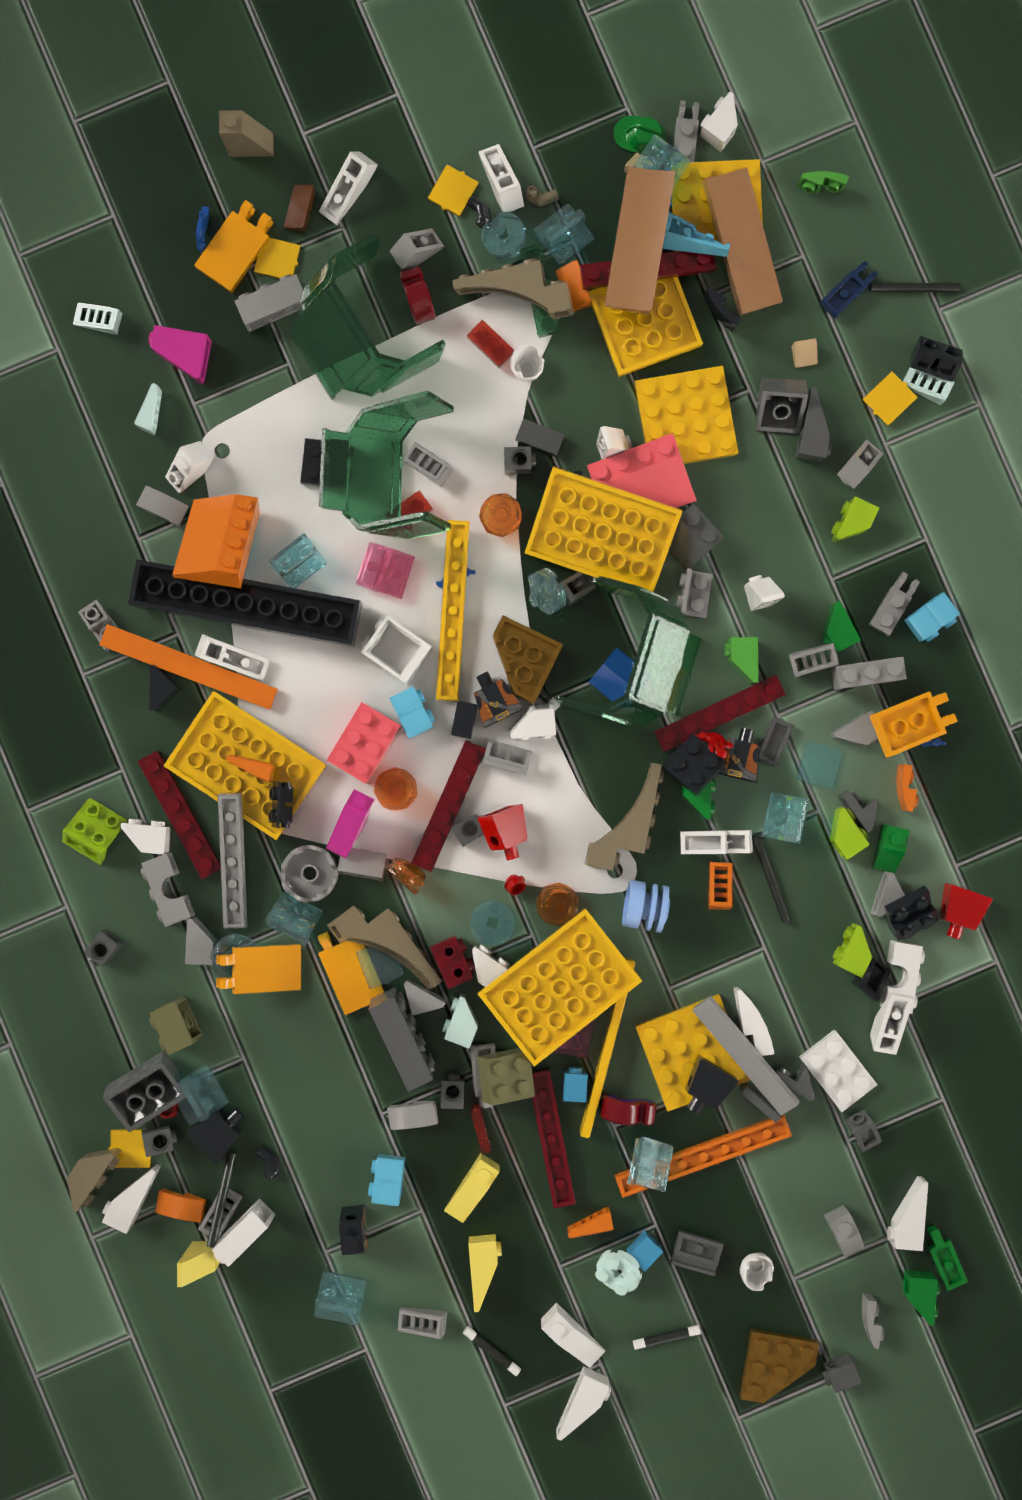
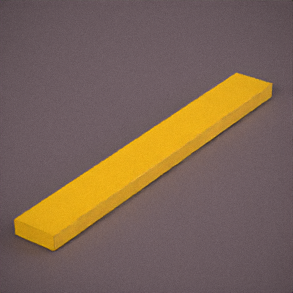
[436,520,470,701]
[580,957,636,1138]

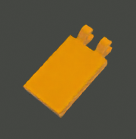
[194,200,274,293]
[869,691,958,758]
[318,931,385,1015]
[216,944,301,994]

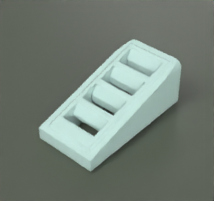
[73,303,122,335]
[903,368,955,405]
[134,383,162,436]

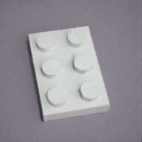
[799,1030,877,1112]

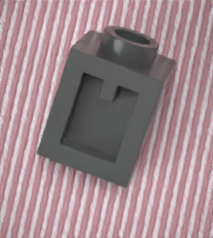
[845,1110,882,1152]

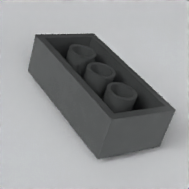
[369,987,436,1092]

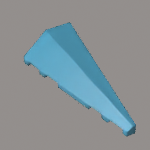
[662,212,730,257]

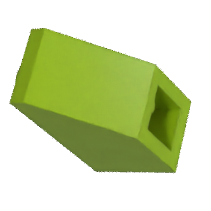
[831,496,879,542]
[829,807,870,860]
[833,923,872,978]

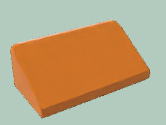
[555,260,591,312]

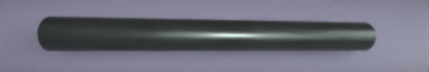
[869,283,961,292]
[752,835,791,923]
[207,1153,237,1248]

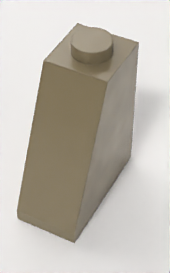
[219,110,274,157]

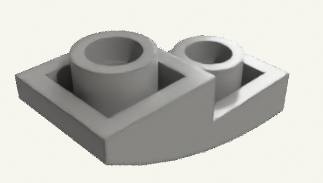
[135,486,189,527]
[78,599,118,651]
[387,1101,439,1130]
[862,1293,884,1349]

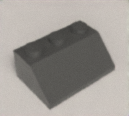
[103,1051,188,1132]

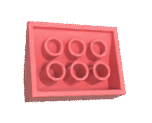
[587,433,697,508]

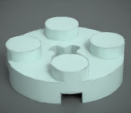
[595,1250,642,1296]

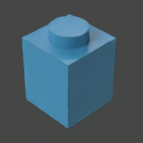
[563,1066,588,1102]
[626,1230,663,1272]

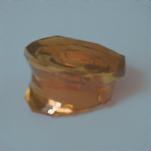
[479,493,522,537]
[374,767,417,810]
[384,858,426,895]
[536,883,578,926]

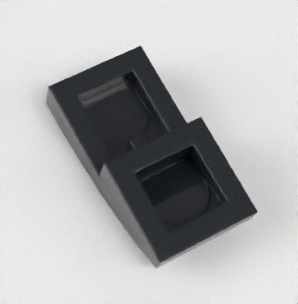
[704,286,741,332]

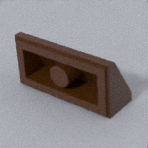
[283,185,316,234]

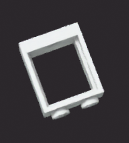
[361,615,433,685]
[212,1198,275,1267]

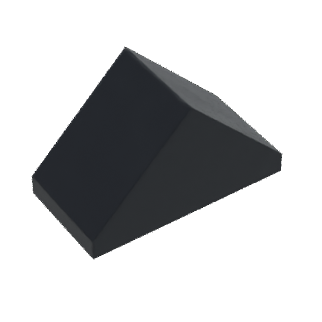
[149,665,182,711]
[851,956,891,1001]

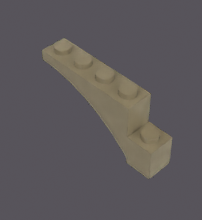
[452,259,574,320]
[585,763,664,870]
[327,906,442,990]

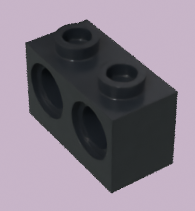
[910,336,963,382]

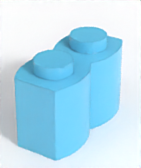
[904,592,960,642]
[389,686,435,739]
[368,1154,405,1206]

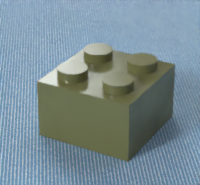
[149,995,203,1055]
[477,1048,535,1106]

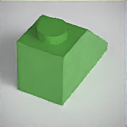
[724,637,758,684]

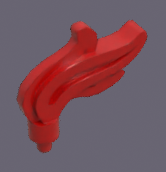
[694,732,733,758]

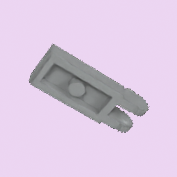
[671,101,699,163]
[869,572,920,636]

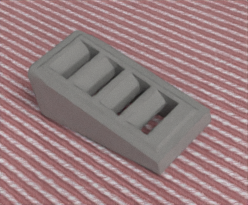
[402,442,453,487]
[788,643,839,677]
[198,1188,243,1240]
[398,1307,447,1339]

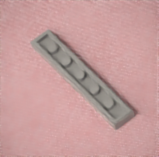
[218,793,248,928]
[692,996,800,1115]

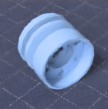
[622,879,670,933]

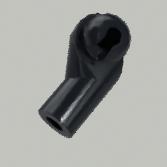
[467,195,491,229]
[256,1145,280,1180]

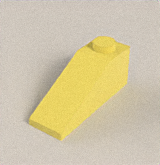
[444,1153,500,1223]
[468,1234,502,1312]
[177,1241,220,1287]

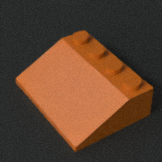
[172,494,260,588]

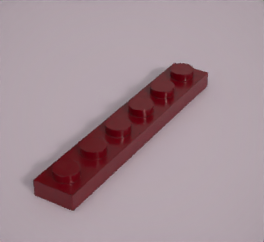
[579,251,716,290]
[654,675,786,752]
[411,740,486,872]
[137,751,221,879]
[532,1068,576,1208]

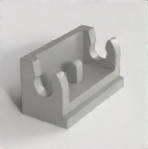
[483,740,532,775]
[337,848,387,881]

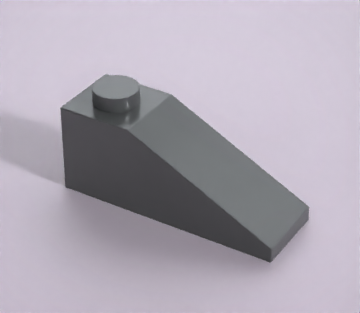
[795,387,832,463]

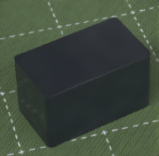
[451,701,478,739]

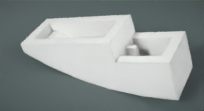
[680,830,753,854]
[733,987,774,1056]

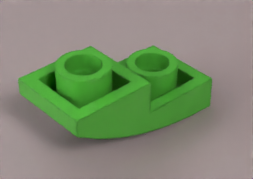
[797,171,849,194]

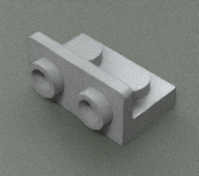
[676,568,713,619]

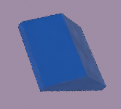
[589,648,651,710]

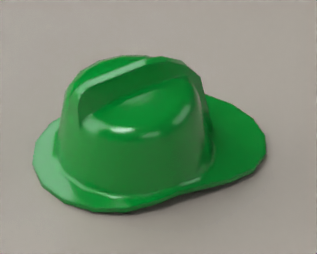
[613,116,666,156]

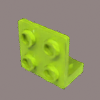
[62,798,127,865]

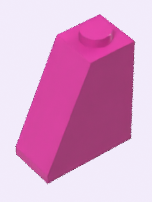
[148,325,212,384]
[326,789,375,859]

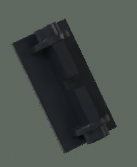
[268,782,294,828]

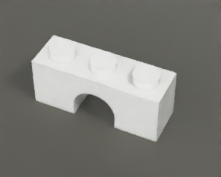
[880,940,925,1014]

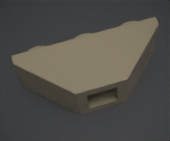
[67,1148,122,1212]

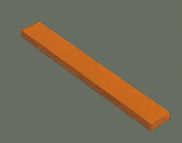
[99,624,278,710]
[615,1114,792,1198]

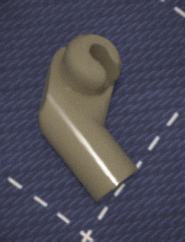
[525,186,559,207]

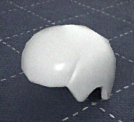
[510,343,544,382]
[739,1252,774,1291]

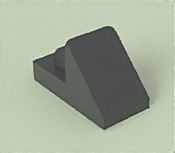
[838,791,878,833]
[772,1063,815,1102]

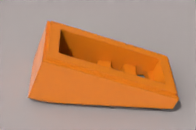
[226,755,276,782]
[708,862,733,910]
[567,1207,613,1239]

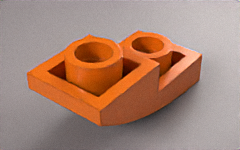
[896,764,919,812]
[155,1188,207,1222]

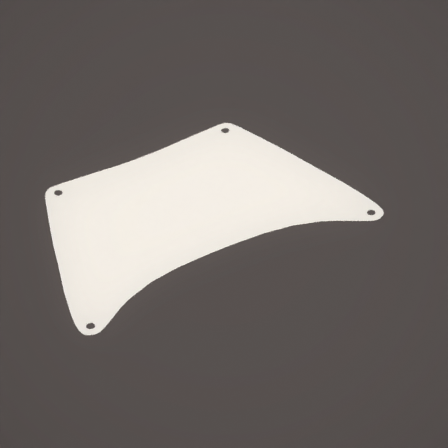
[202,280,637,894]

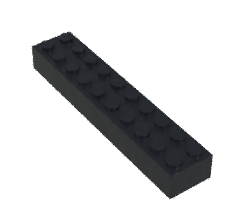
[128,559,363,647]

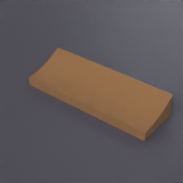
[604,166,676,315]
[703,167,783,316]

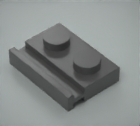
[670,1229,724,1276]

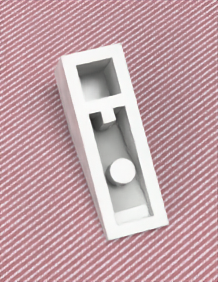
[478,144,524,214]
[319,152,378,225]
[596,426,632,459]
[744,575,785,611]
[195,634,270,681]
[870,992,914,1055]
[102,1164,161,1234]
[887,1176,928,1251]
[541,1302,605,1368]
[556,1366,611,1440]

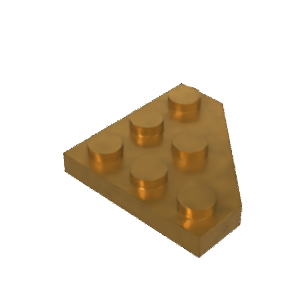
[492,615,563,705]
[739,1328,819,1403]

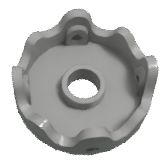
[281,845,339,902]

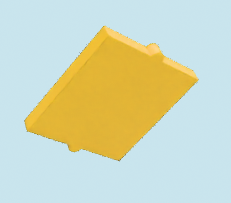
[428,165,479,217]
[254,238,301,279]
[863,372,918,426]
[108,1129,151,1168]

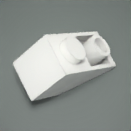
[700,92,738,152]
[165,441,214,493]
[510,703,556,741]
[121,819,171,854]
[472,944,511,987]

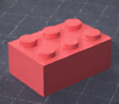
[326,702,402,784]

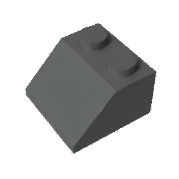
[755,377,808,434]
[668,504,724,570]

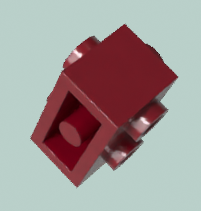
[430,934,476,989]

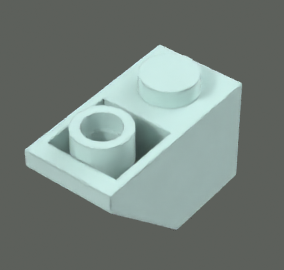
[442,993,478,1049]

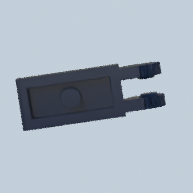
[819,261,878,319]

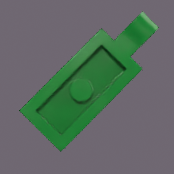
[926,1224,968,1291]

